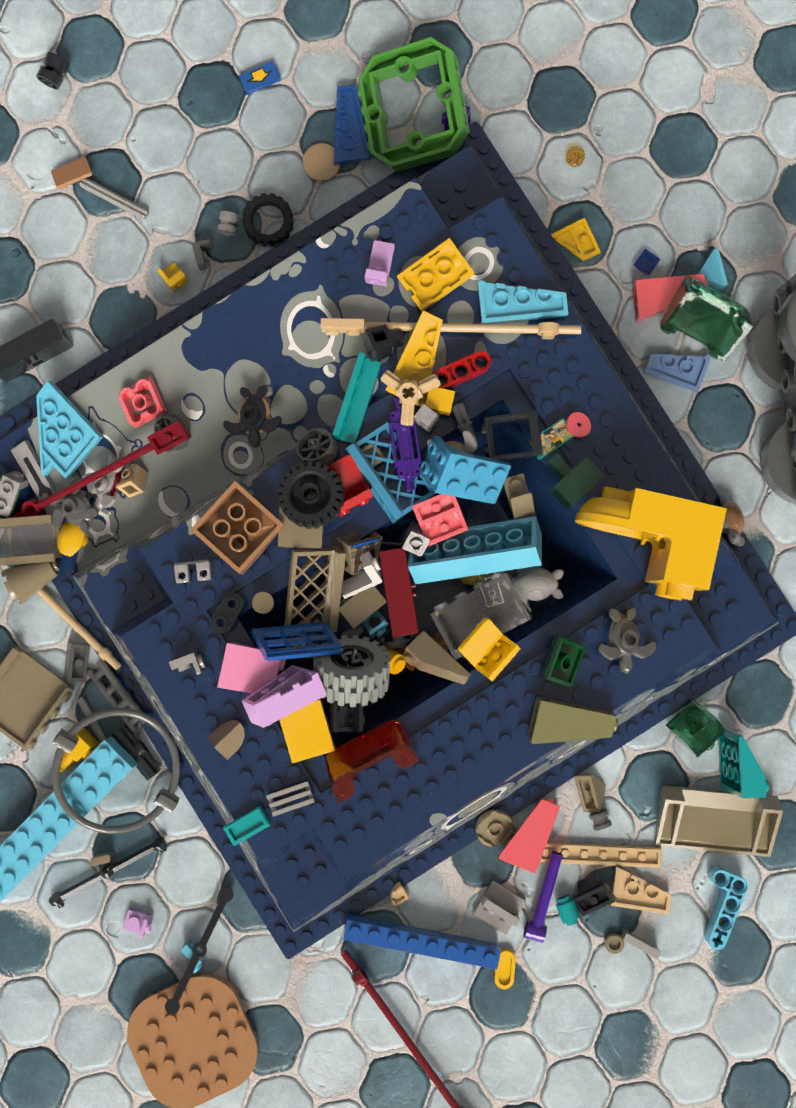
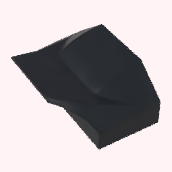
[573,874,617,917]

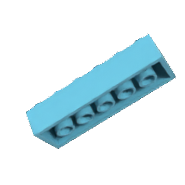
[408,516,542,584]

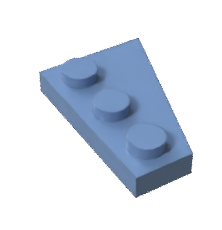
[643,354,711,393]

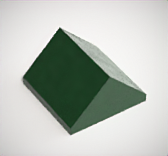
[540,636,587,688]

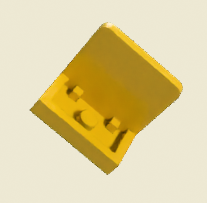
[458,617,520,681]

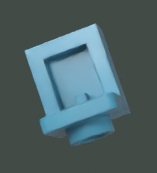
[181,940,205,973]

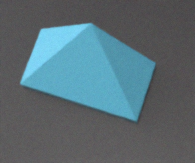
[698,248,728,290]

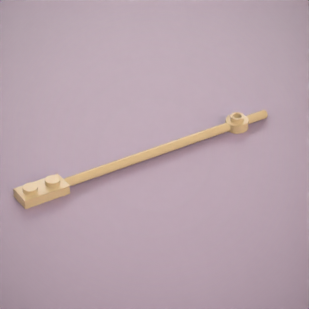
[321,318,581,339]

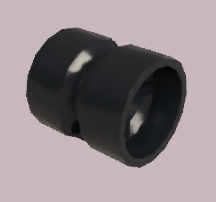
[36,52,70,90]

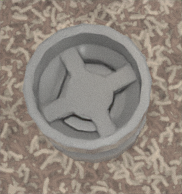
[217,211,238,236]

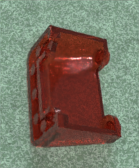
[325,720,420,803]

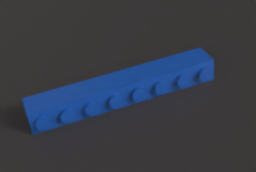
[343,914,501,970]

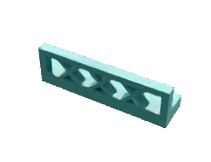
[332,352,382,444]

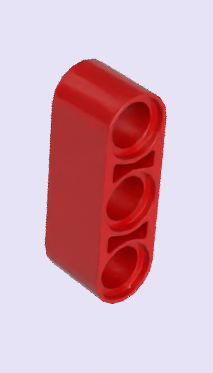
[432,351,491,390]

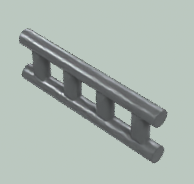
[86,659,146,733]

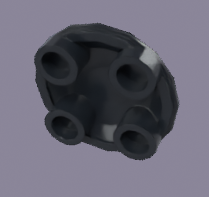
[376,633,418,649]

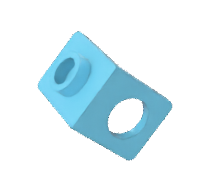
[362,610,391,640]

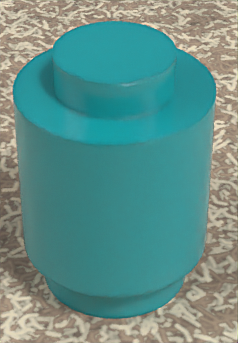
[556,894,580,926]

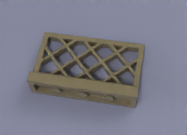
[284,545,346,632]

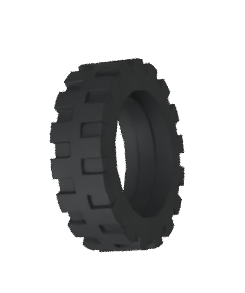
[242,193,294,247]

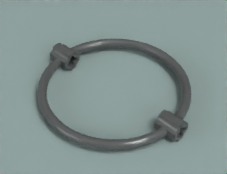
[52,708,180,834]

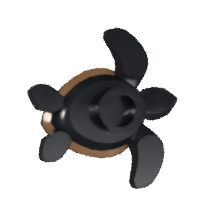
[223,385,282,448]

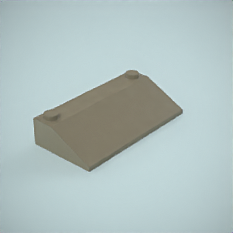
[655,785,783,857]

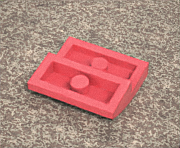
[412,494,469,546]

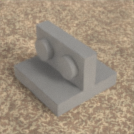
[473,880,526,935]

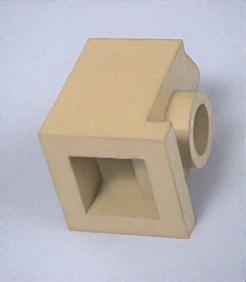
[116,464,148,498]

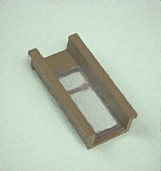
[0,515,62,566]

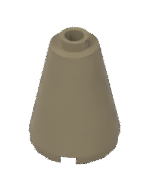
[1,561,60,605]

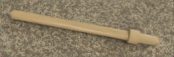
[37,588,121,670]

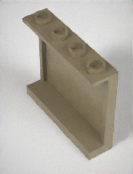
[0,647,74,752]

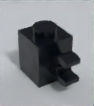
[363,324,405,362]

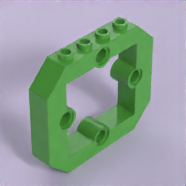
[358,37,470,172]

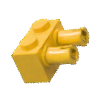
[60,728,100,772]

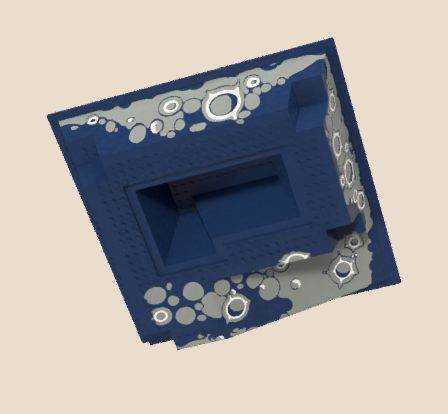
[0,122,796,959]

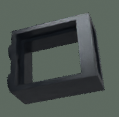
[482,410,544,461]

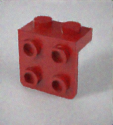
[327,454,373,516]

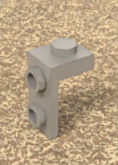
[0,471,29,517]

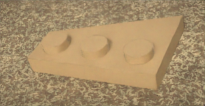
[610,866,672,914]

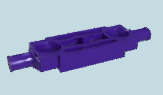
[388,398,421,492]

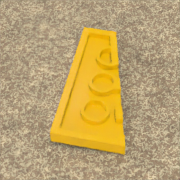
[386,311,443,407]

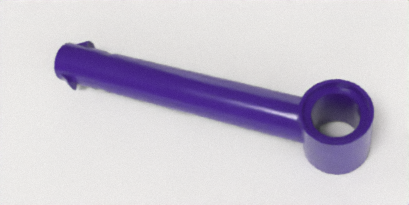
[523,851,563,943]

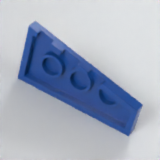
[333,84,371,165]

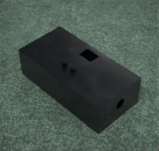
[0,318,73,382]

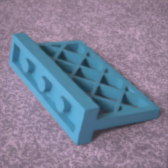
[344,422,436,523]

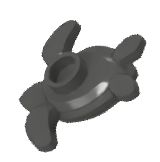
[52,478,99,533]
[598,608,656,674]

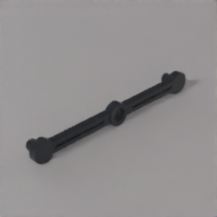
[49,837,167,908]
[165,887,234,1014]

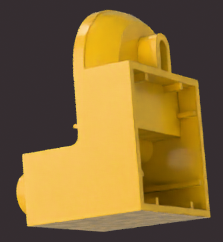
[575,487,727,601]

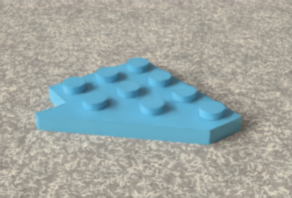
[36,381,104,479]

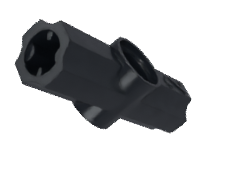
[112,725,161,781]

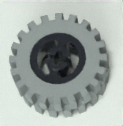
[313,635,390,707]

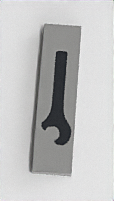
[11,440,63,515]

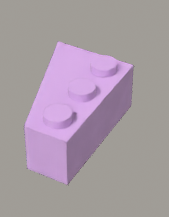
[242,665,327,728]

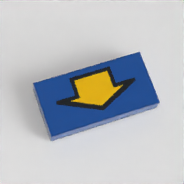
[239,61,281,95]

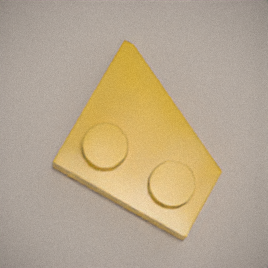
[551,218,601,262]

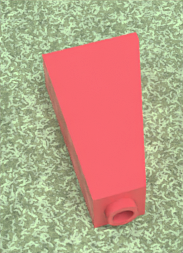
[632,274,708,322]
[497,797,560,874]

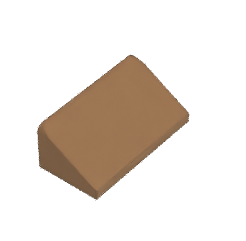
[51,157,93,189]

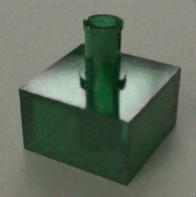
[548,453,605,509]
[666,699,726,758]

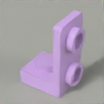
[365,240,395,287]

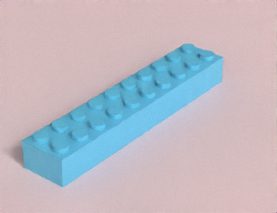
[0,736,139,902]

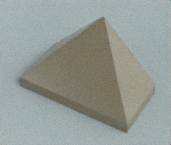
[574,774,606,812]

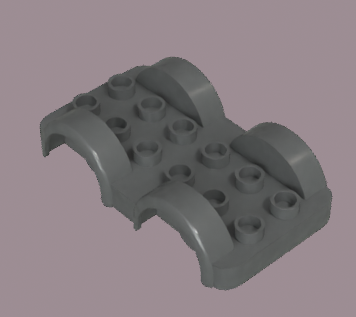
[747,274,796,504]

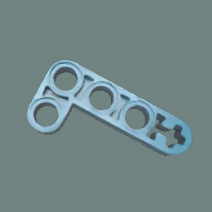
[704,866,748,950]

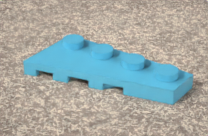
[477,280,568,324]

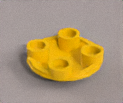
[57,521,88,557]

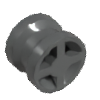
[589,809,612,831]

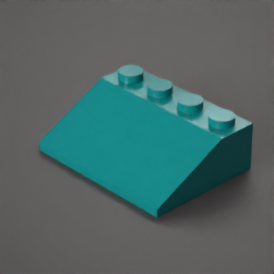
[718,728,769,798]

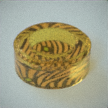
[565,146,585,167]

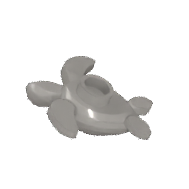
[502,566,564,615]

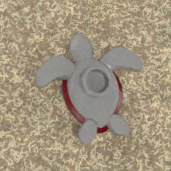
[87,454,123,512]

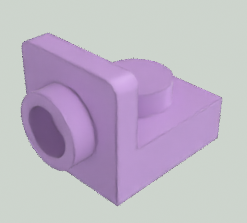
[123,908,153,938]

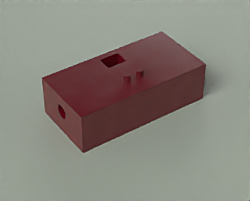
[379,548,418,637]

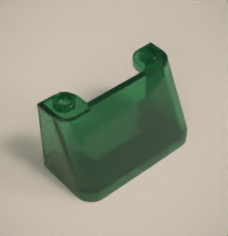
[660,276,753,362]

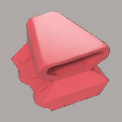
[118,375,167,428]

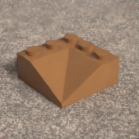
[191,481,284,575]

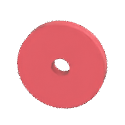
[566,412,591,438]

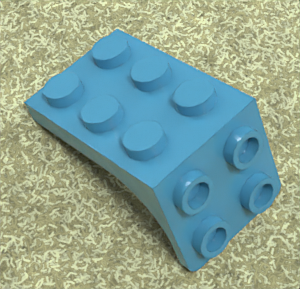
[420,436,511,504]

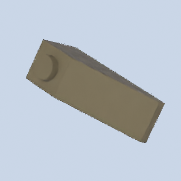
[403,631,471,685]

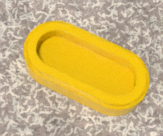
[494,948,516,989]

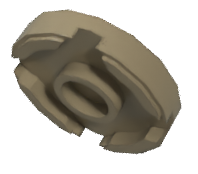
[475,809,514,847]

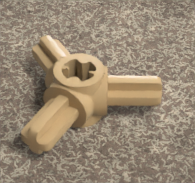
[381,370,441,426]

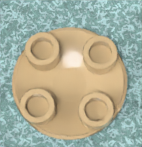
[303,143,340,182]

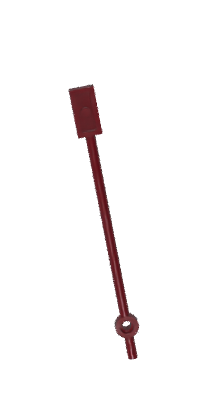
[10,418,192,518]
[341,950,463,1108]

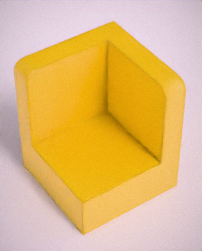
[157,263,189,292]
[425,387,455,416]

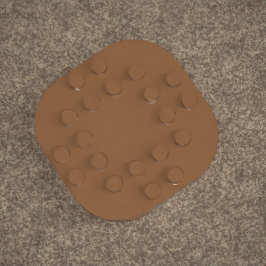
[127,972,259,1108]

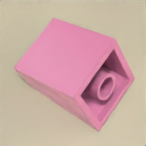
[217,642,286,693]

